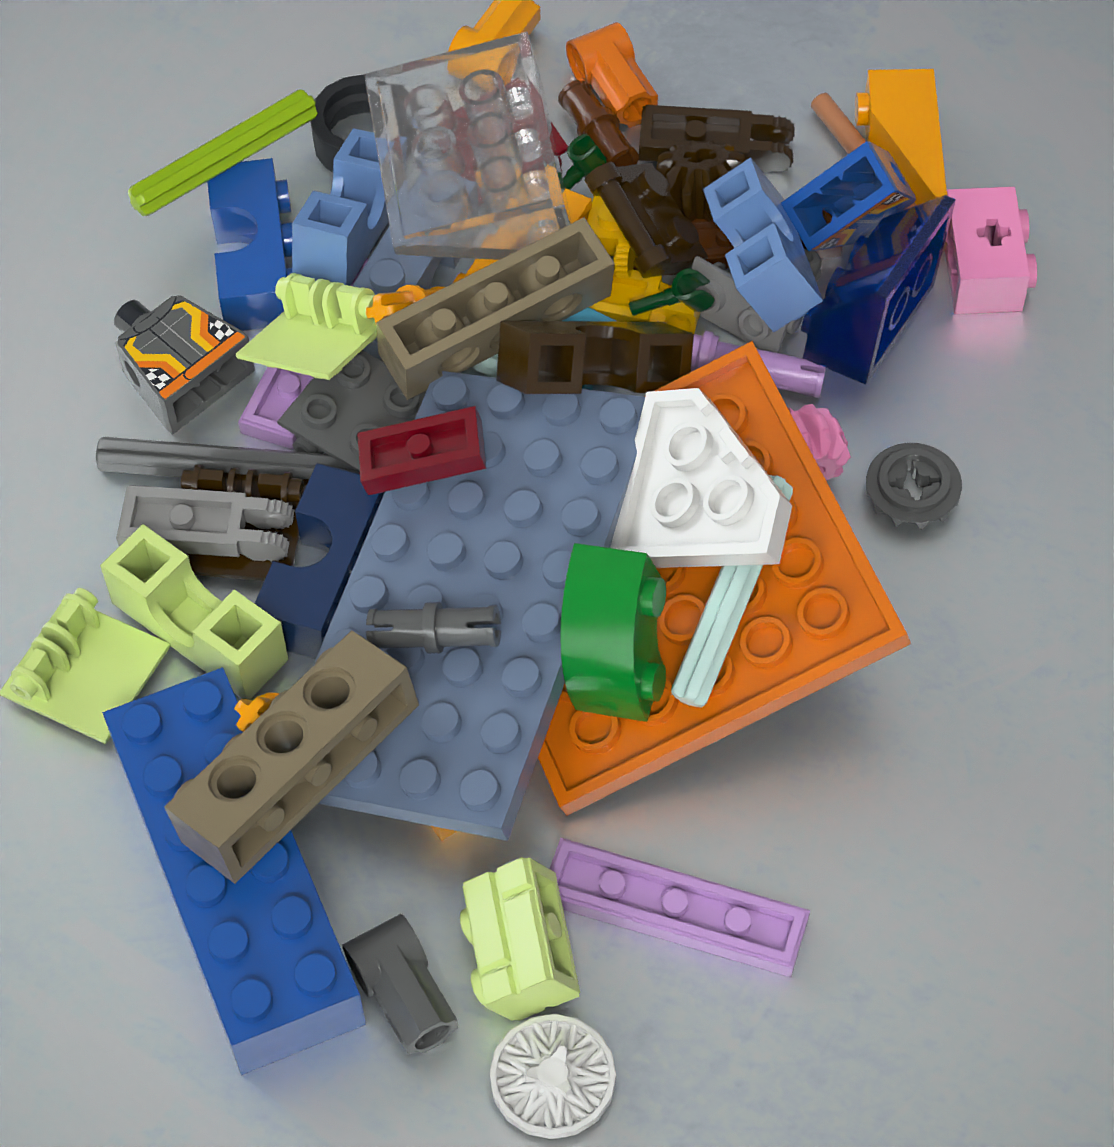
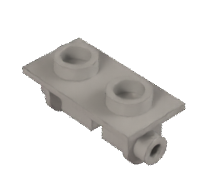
[691,256,803,353]

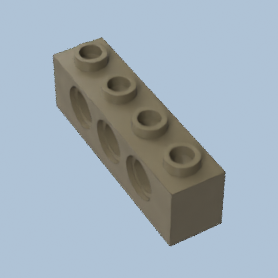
[376,217,615,400]
[164,630,419,884]

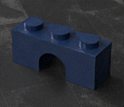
[254,463,385,659]

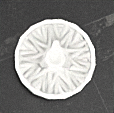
[489,1014,616,1139]

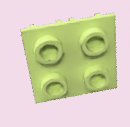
[236,273,377,380]
[0,588,171,744]

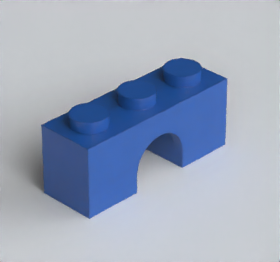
[207,158,292,331]

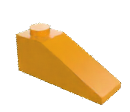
[855,69,947,233]

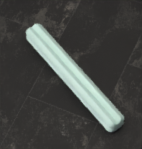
[671,475,793,708]

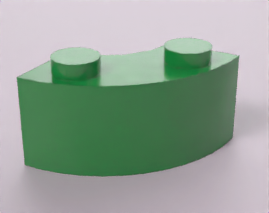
[561,543,666,722]

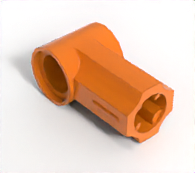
[566,22,658,128]

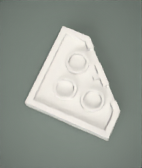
[610,388,792,568]

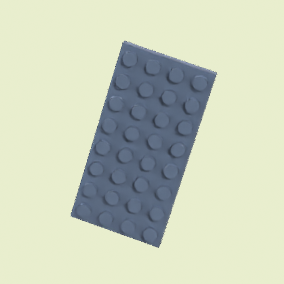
[313,371,645,841]

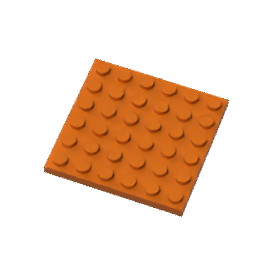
[538,341,911,816]

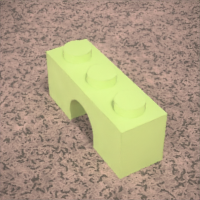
[100,524,289,700]

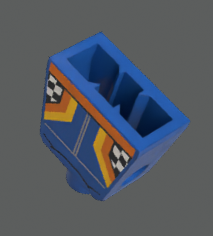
[781,141,917,251]

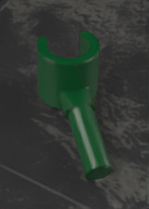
[557,134,607,190]
[629,268,715,316]

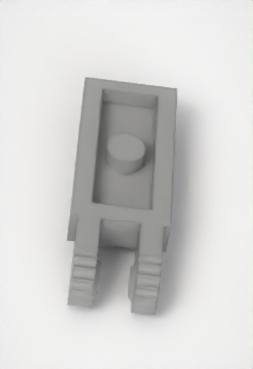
[116,485,295,562]

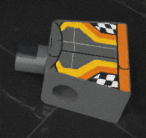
[114,295,255,435]

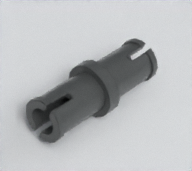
[366,602,501,654]

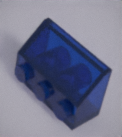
[801,195,956,385]

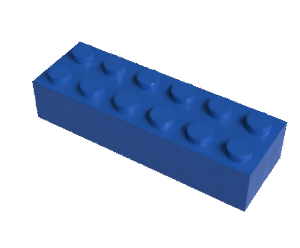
[102,667,366,1075]

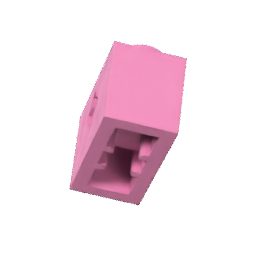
[942,187,1037,314]

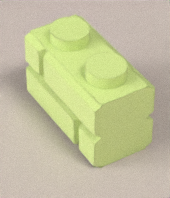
[460,857,580,1021]

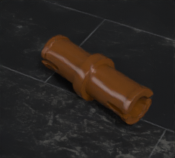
[558,80,639,167]

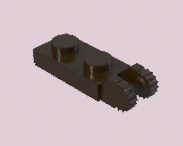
[639,105,795,173]

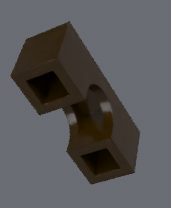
[496,321,694,394]

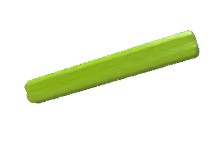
[128,90,318,216]

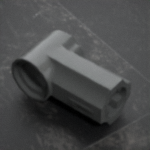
[342,914,458,1055]

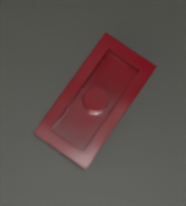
[358,406,486,495]

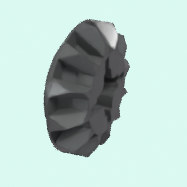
[866,443,962,530]

